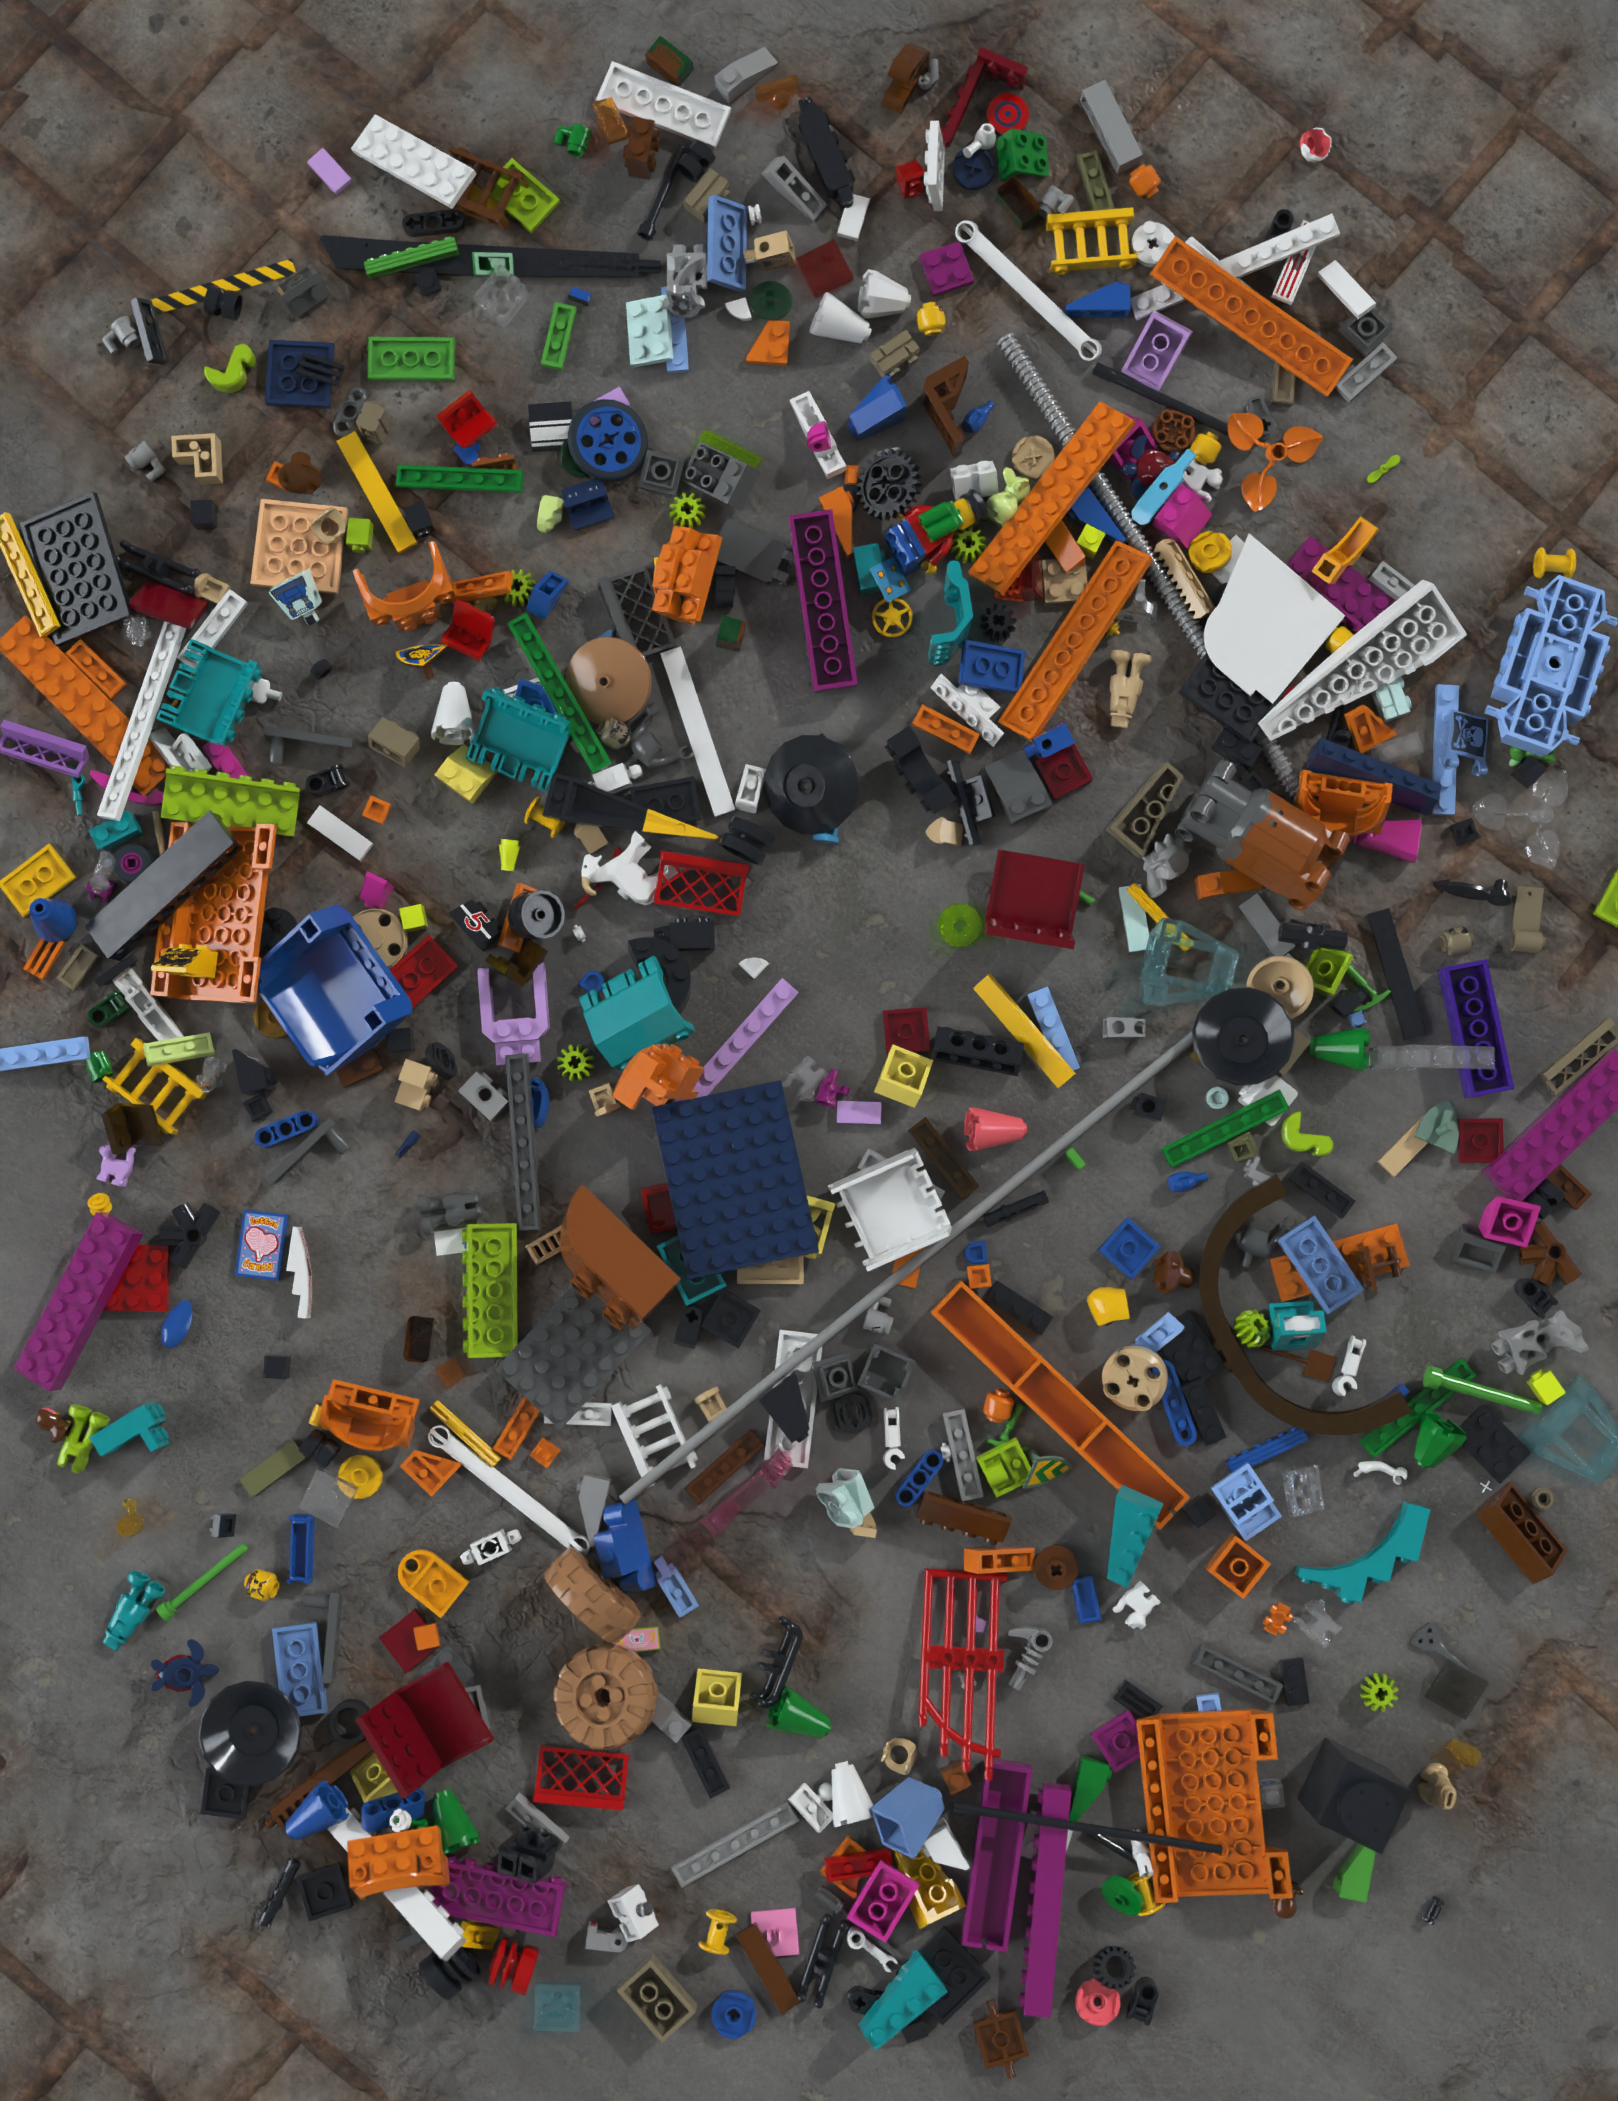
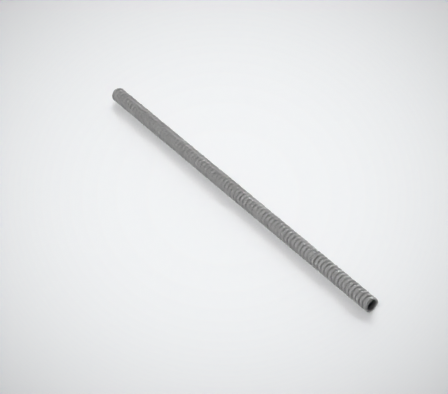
[997,333,1299,803]

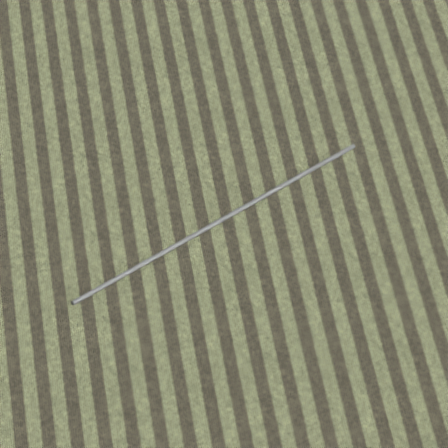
[619,953,1293,1505]

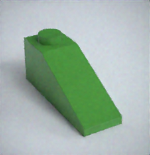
[1333,1843,1376,1903]

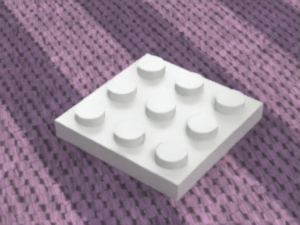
[924,121,945,211]

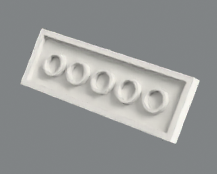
[596,61,731,150]
[351,114,476,209]
[764,1329,823,1468]

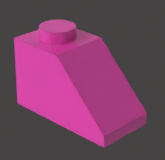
[360,871,394,909]

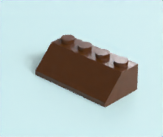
[1476,1481,1568,1584]
[916,1490,1012,1545]

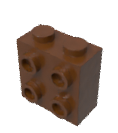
[623,117,660,180]

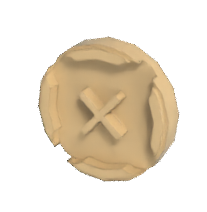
[1012,436,1055,480]

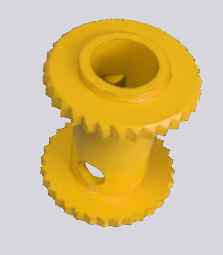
[1533,548,1576,579]
[524,796,565,838]
[1126,1872,1166,1916]
[698,1909,737,1955]

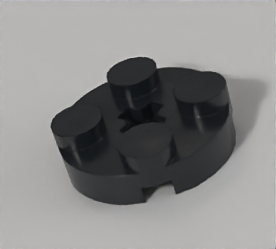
[260,907,298,951]

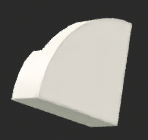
[725,298,752,321]
[739,958,769,979]

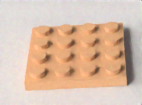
[250,499,348,594]

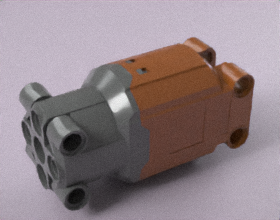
[1175,760,1350,911]

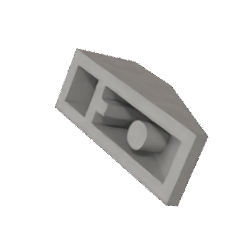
[714,47,778,104]
[761,156,827,221]
[576,1473,612,1547]
[652,1692,692,1743]

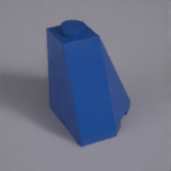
[847,375,907,441]

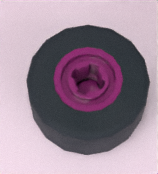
[112,844,155,884]

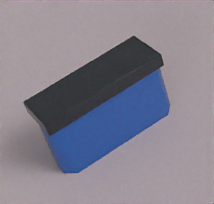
[568,287,592,306]

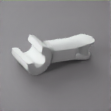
[1332,1335,1366,1396]
[883,1407,905,1470]

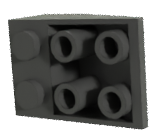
[681,441,760,511]

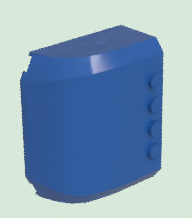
[257,904,413,1076]

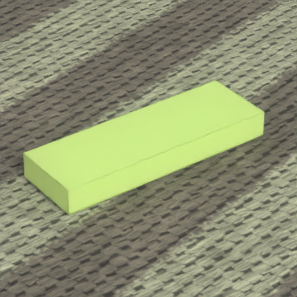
[143,1032,215,1067]

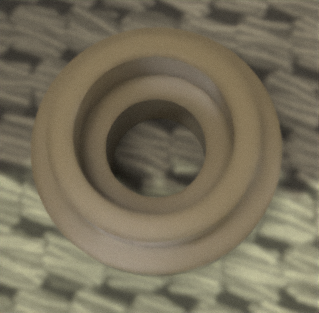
[1531,1487,1554,1510]

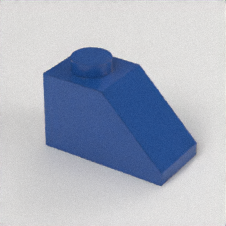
[526,571,569,620]

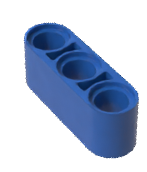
[254,1110,320,1148]
[895,1449,943,1507]
[361,1788,425,1832]

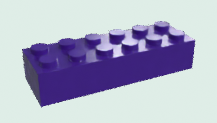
[1437,959,1514,1099]

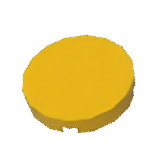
[1188,531,1232,573]
[338,1454,383,1499]

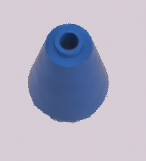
[29,898,77,943]
[286,1780,349,1840]

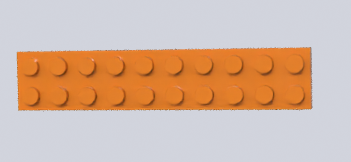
[1149,236,1353,397]
[968,401,1135,596]
[998,540,1153,743]
[0,614,171,797]

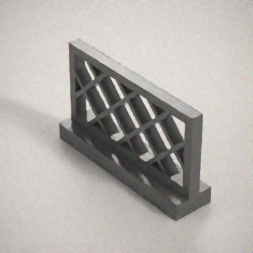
[597,566,677,657]

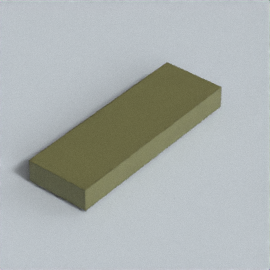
[1076,150,1115,211]
[239,1439,307,1497]

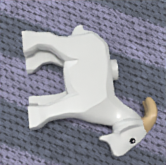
[581,831,681,906]

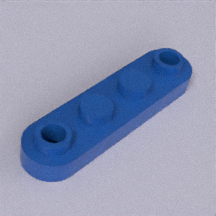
[1152,1360,1197,1446]

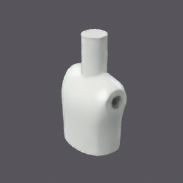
[251,678,282,704]

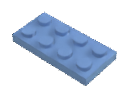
[707,195,747,292]
[1277,1215,1364,1315]
[272,1621,328,1716]

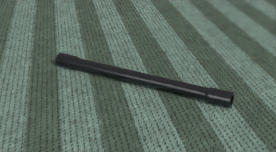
[1092,362,1229,436]

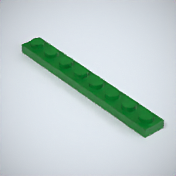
[507,613,612,774]

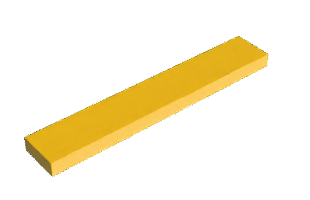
[336,431,418,554]
[0,512,61,637]
[973,973,1076,1088]

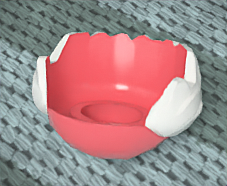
[1300,128,1332,163]

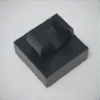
[1449,818,1479,846]
[209,1513,236,1538]

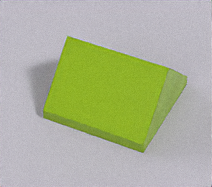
[1306,948,1354,998]

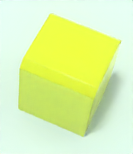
[399,904,428,932]

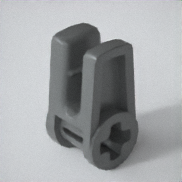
[1245,395,1274,442]

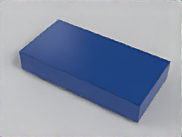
[1072,1575,1101,1624]

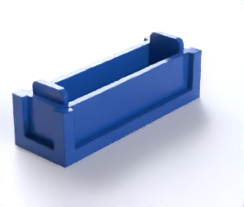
[287,1514,315,1584]

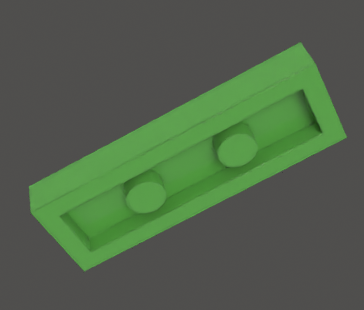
[541,302,577,371]

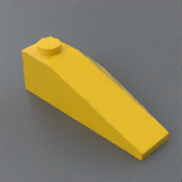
[891,1848,966,1929]

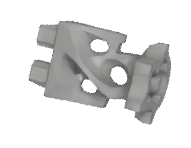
[662,244,708,318]
[1492,1310,1589,1375]

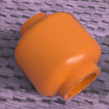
[1129,163,1161,198]
[983,1388,1015,1423]

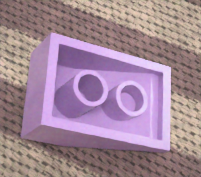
[1121,311,1193,391]

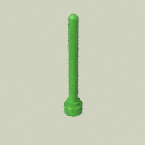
[156,1544,248,1621]

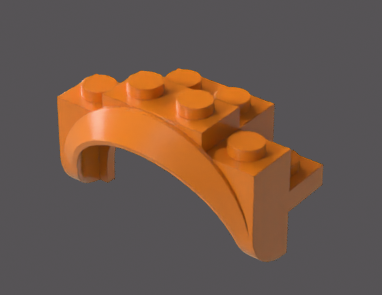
[652,526,723,625]
[320,1379,420,1451]

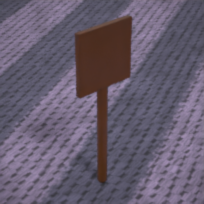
[1260,1345,1336,1382]

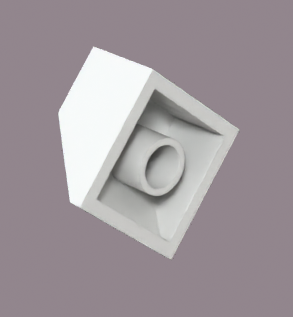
[921,1818,970,1870]

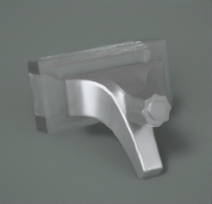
[1115,579,1159,625]

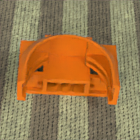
[352,541,456,632]
[1294,770,1393,837]
[612,1043,705,1110]

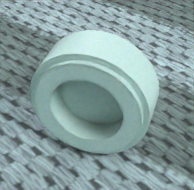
[1206,1087,1229,1109]

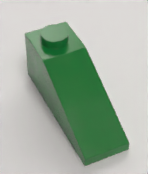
[1069,1755,1112,1822]

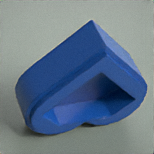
[453,440,480,466]

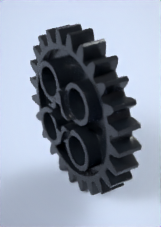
[856,449,923,521]

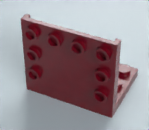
[984,849,1085,950]
[356,1661,494,1799]

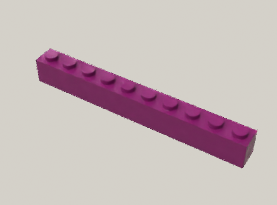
[1019,1782,1071,2018]

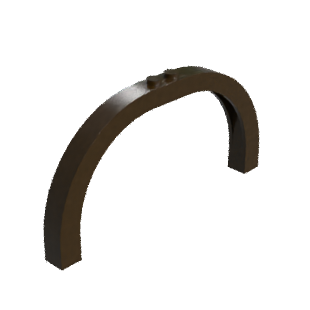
[1199,1174,1411,1435]

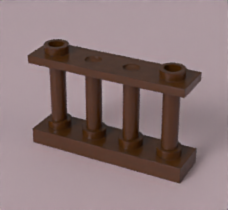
[432,146,529,231]

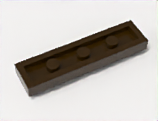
[908,1117,980,1200]

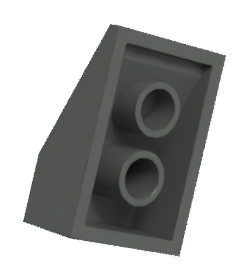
[984,749,1052,826]

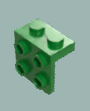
[996,129,1049,182]

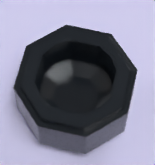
[310,659,333,680]

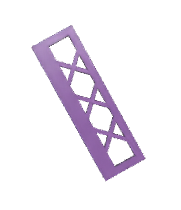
[0,720,89,778]

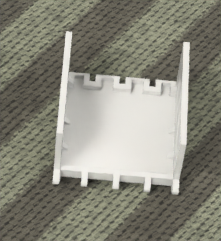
[828,1148,952,1271]

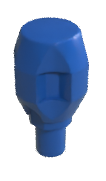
[962,400,995,433]
[1168,1171,1208,1192]

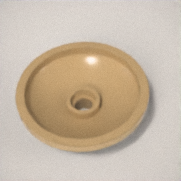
[1246,956,1314,1019]

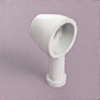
[963,123,996,158]

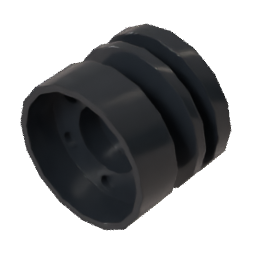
[420,1947,481,2000]

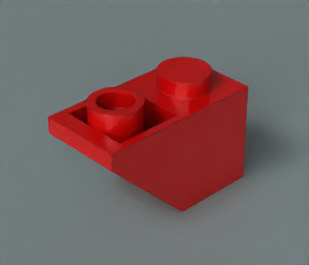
[895,160,925,199]

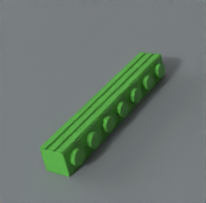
[364,237,460,279]

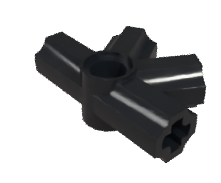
[1278,919,1348,951]
[159,1202,221,1270]

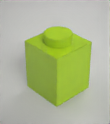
[346,518,374,553]

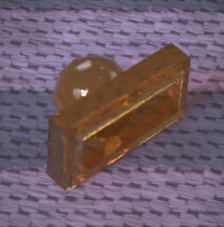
[755,75,799,110]
[591,97,628,145]

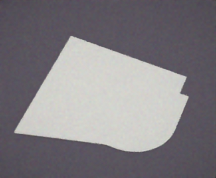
[1204,534,1345,704]

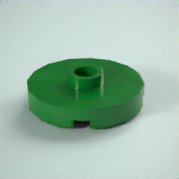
[1101,1876,1145,1916]

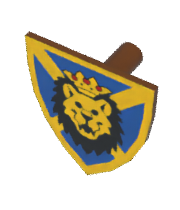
[395,644,448,680]

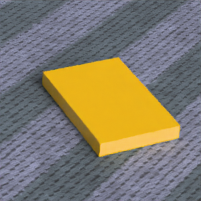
[0,843,78,918]

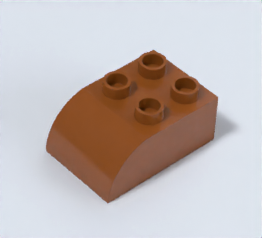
[559,1184,681,1331]

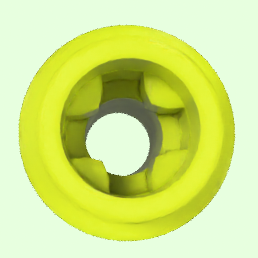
[499,839,521,871]

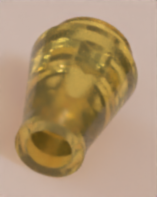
[1446,1738,1482,1769]

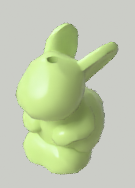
[986,467,1030,527]

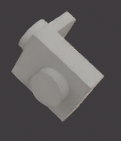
[1243,1156,1269,1186]

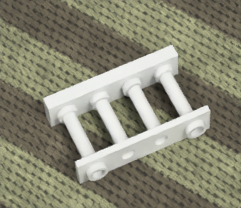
[611,1384,698,1489]

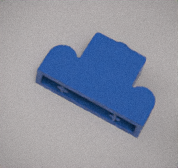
[594,1498,657,1593]

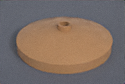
[566,637,652,724]

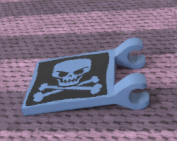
[1443,710,1489,777]

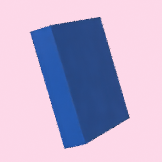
[1098,1217,1161,1280]

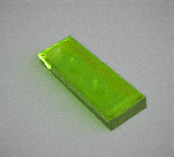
[695,429,762,470]

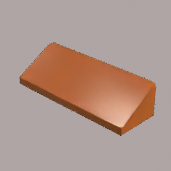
[1045,520,1086,574]

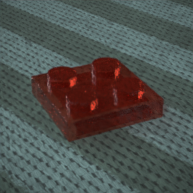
[796,239,854,299]

